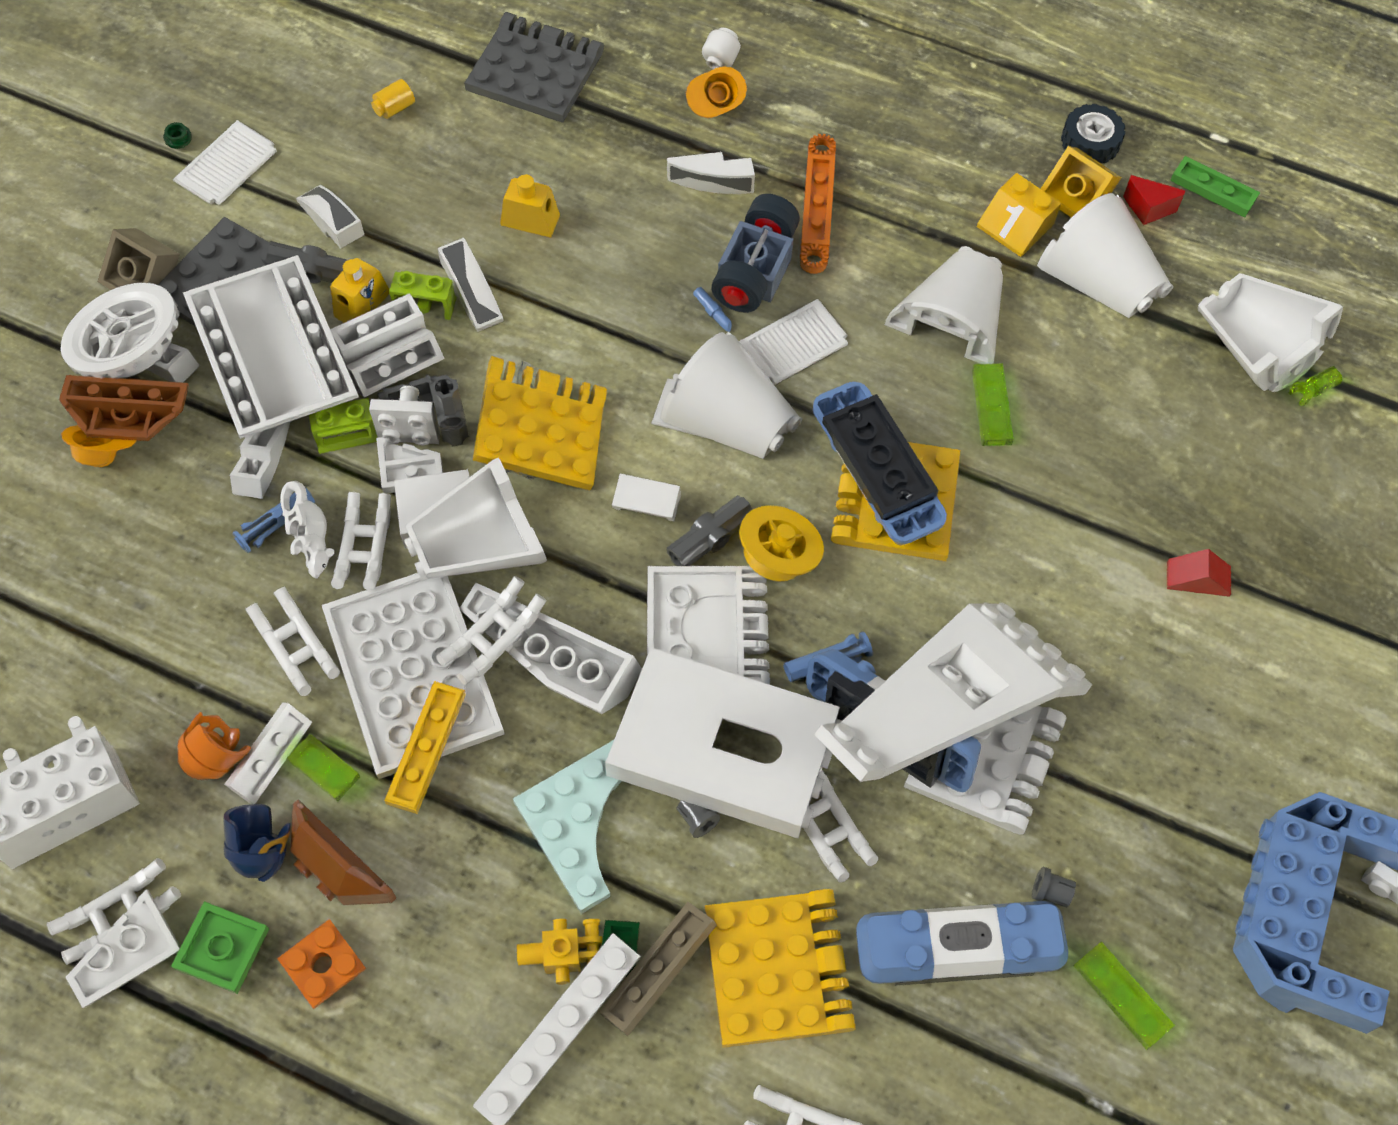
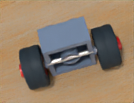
[711,194,800,313]

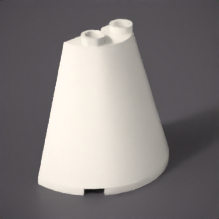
[1037,193,1173,318]
[884,246,1003,368]
[1198,273,1343,392]
[660,332,802,459]
[404,457,547,581]

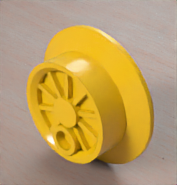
[739,505,824,581]

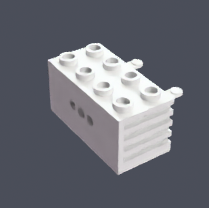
[0,716,140,869]

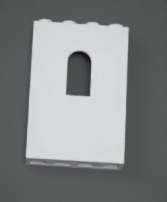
[605,647,842,838]

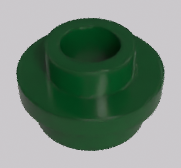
[163,122,192,149]

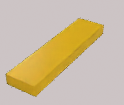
[384,681,466,814]

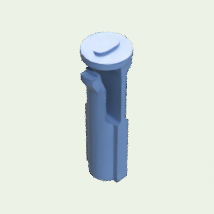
[232,488,315,553]
[783,632,873,682]

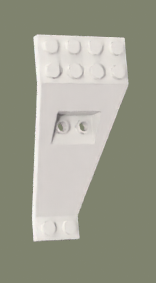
[814,602,1092,782]

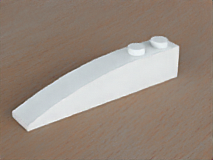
[460,583,642,714]

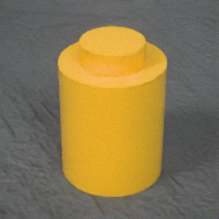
[371,78,415,119]

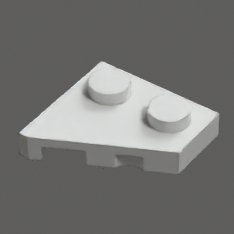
[376,437,443,494]

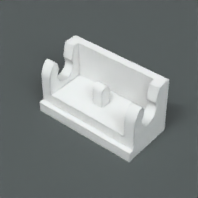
[612,474,681,521]

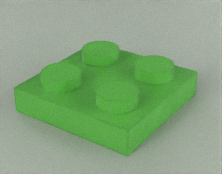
[171,901,269,994]

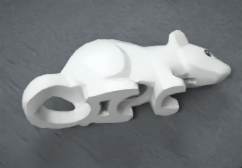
[280,481,334,579]

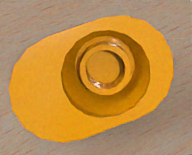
[686,66,747,118]
[61,425,137,467]

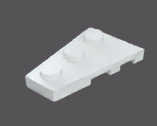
[66,889,181,1008]

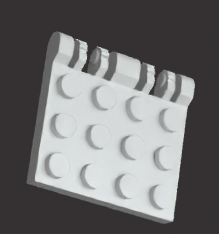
[647,566,770,685]
[904,706,1067,834]

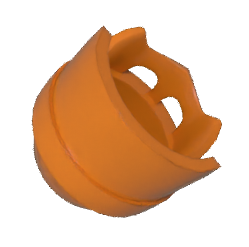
[178,712,251,780]

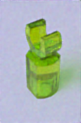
[1288,366,1343,406]

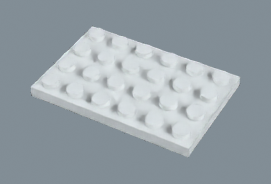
[322,573,505,779]

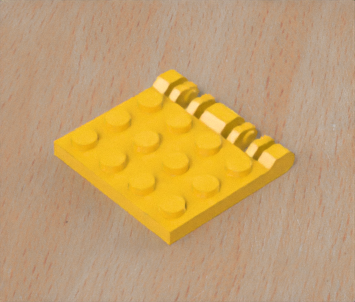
[473,356,607,491]
[831,442,961,561]
[705,889,856,1048]

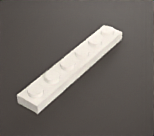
[473,933,641,1125]

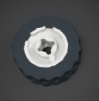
[1061,104,1126,163]

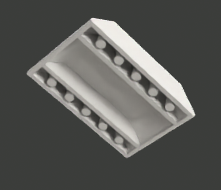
[183,255,359,439]

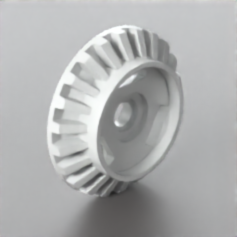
[61,283,179,379]

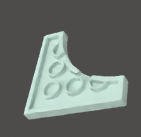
[513,740,622,914]

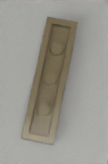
[599,902,717,1036]

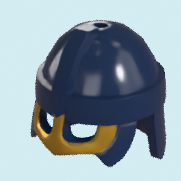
[223,804,291,882]

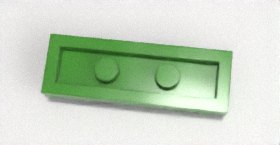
[1170,156,1260,218]

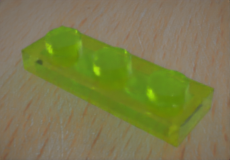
[972,363,1014,446]
[1073,941,1175,1050]

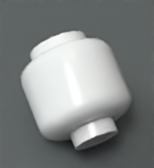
[702,28,741,69]

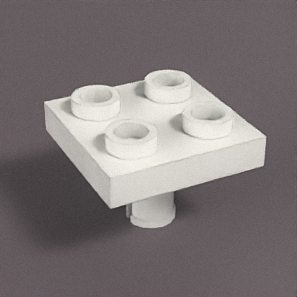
[369,386,440,445]

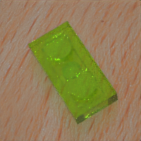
[287,734,361,802]

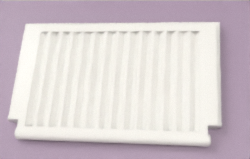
[173,120,277,205]
[739,299,848,385]

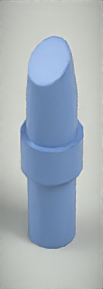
[693,287,732,332]

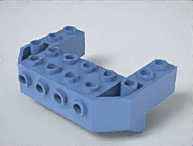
[1233,792,1398,1034]

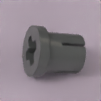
[676,800,720,838]
[1032,866,1076,908]

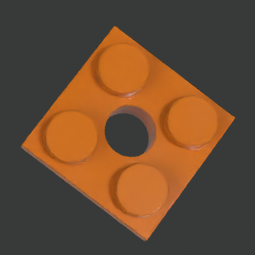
[277,919,366,1009]

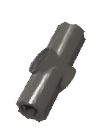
[265,241,347,283]
[430,375,469,447]
[667,495,753,566]

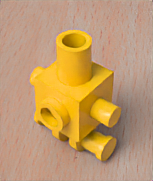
[517,918,603,985]

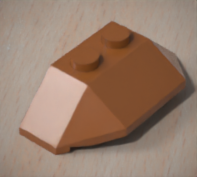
[59,375,189,441]
[290,799,396,905]

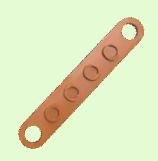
[800,134,836,274]

